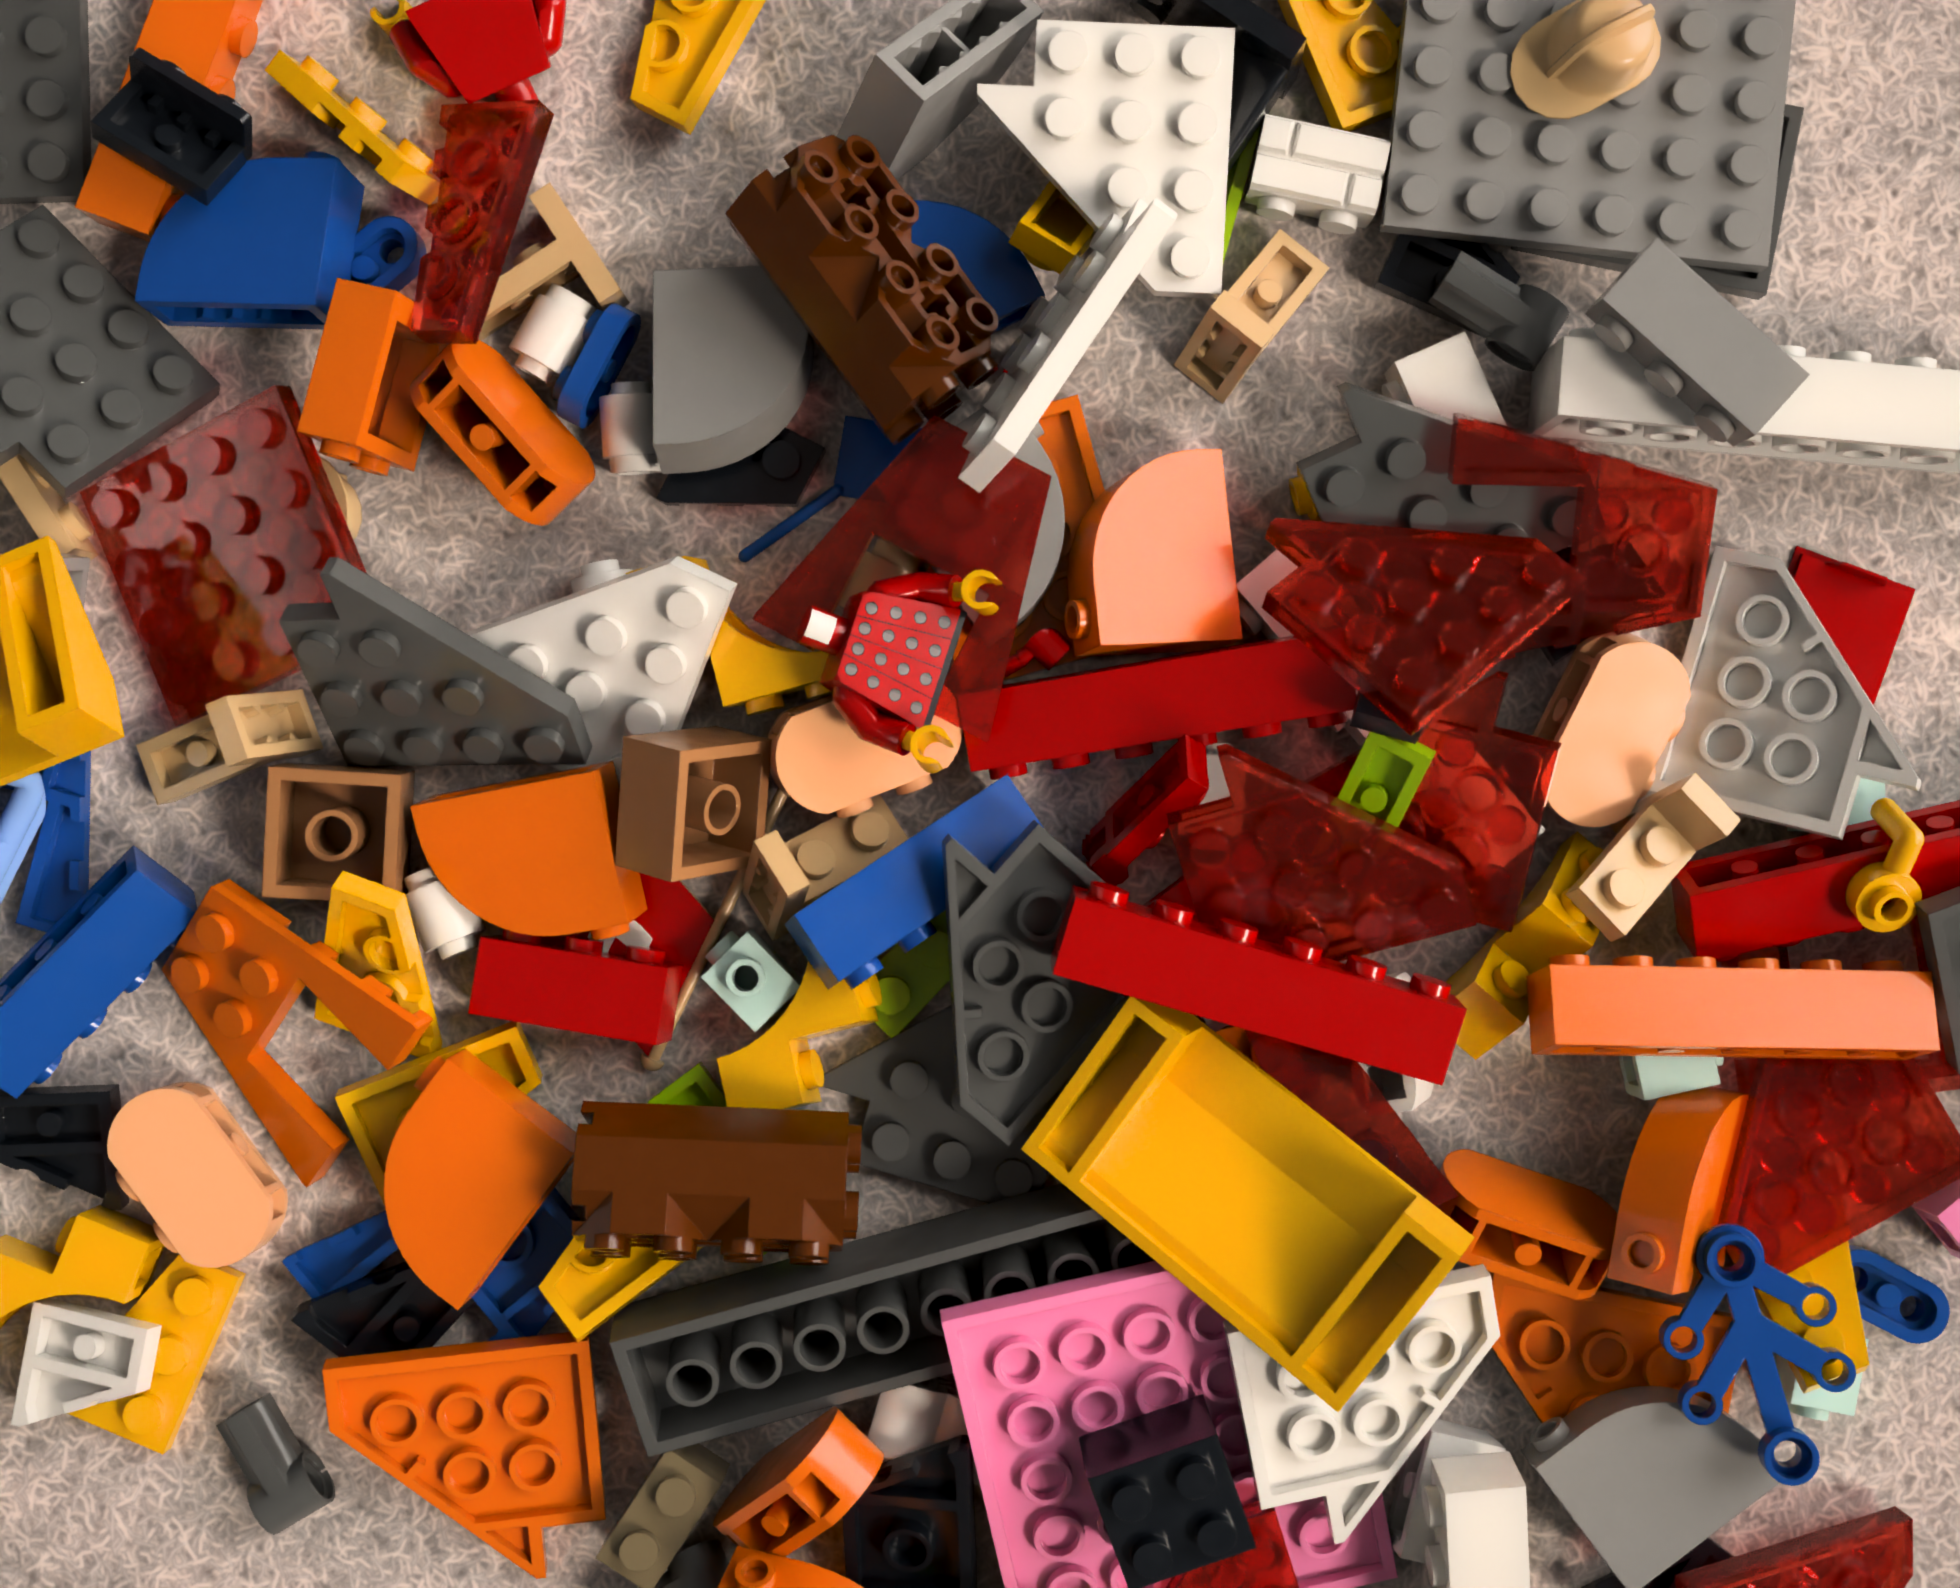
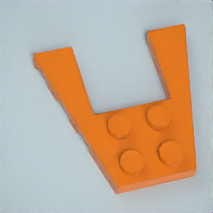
[161,879,433,1188]

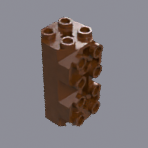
[725,135,999,445]
[571,1101,862,1266]

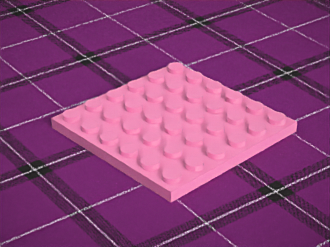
[940,1261,1398,1588]

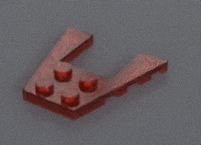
[1448,413,1718,664]
[752,415,1052,743]

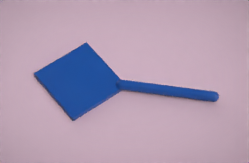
[738,416,925,562]

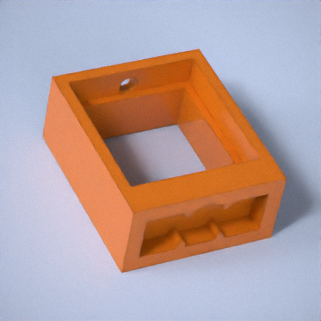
[297,278,452,477]

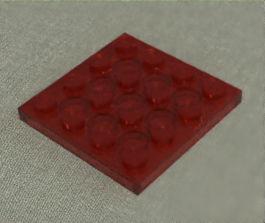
[80,385,367,726]

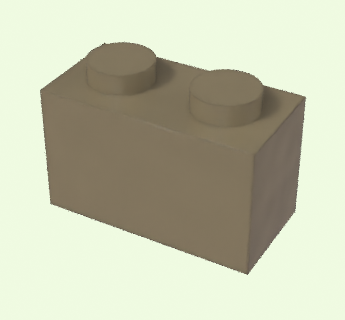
[596,1443,730,1588]

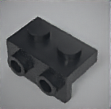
[91,48,252,206]

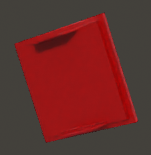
[1788,546,1915,705]

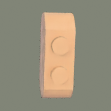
[1520,631,1691,827]
[768,685,963,818]
[107,1082,288,1268]

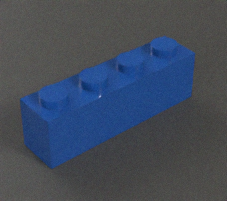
[785,775,1044,990]
[0,845,197,1099]

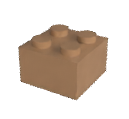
[615,726,772,882]
[262,762,415,901]

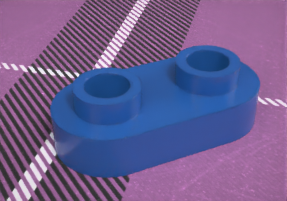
[351,216,426,292]
[552,303,641,428]
[1849,1245,1950,1344]

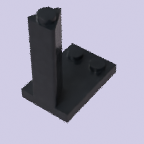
[1130,0,1307,173]

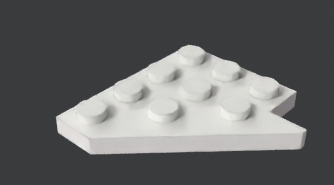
[958,197,1178,493]
[1648,546,1922,841]
[466,556,737,788]
[1223,1264,1500,1544]

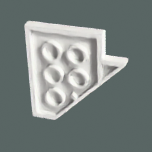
[977,19,1235,299]

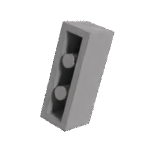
[1585,238,1810,447]

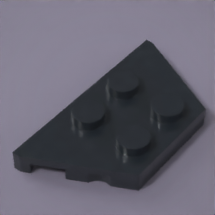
[842,1435,977,1588]

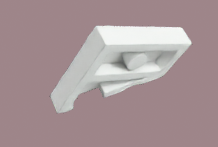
[11,1298,162,1427]

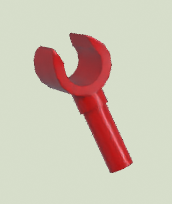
[981,627,1072,688]

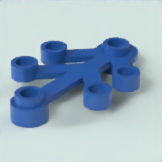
[1659,1223,1856,1486]

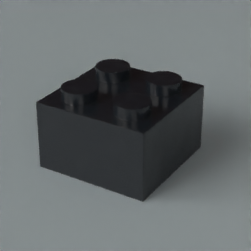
[1078,1394,1257,1588]

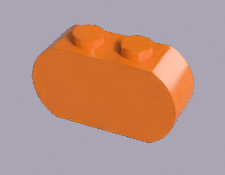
[410,335,595,526]
[1425,1149,1618,1300]
[713,1406,884,1557]

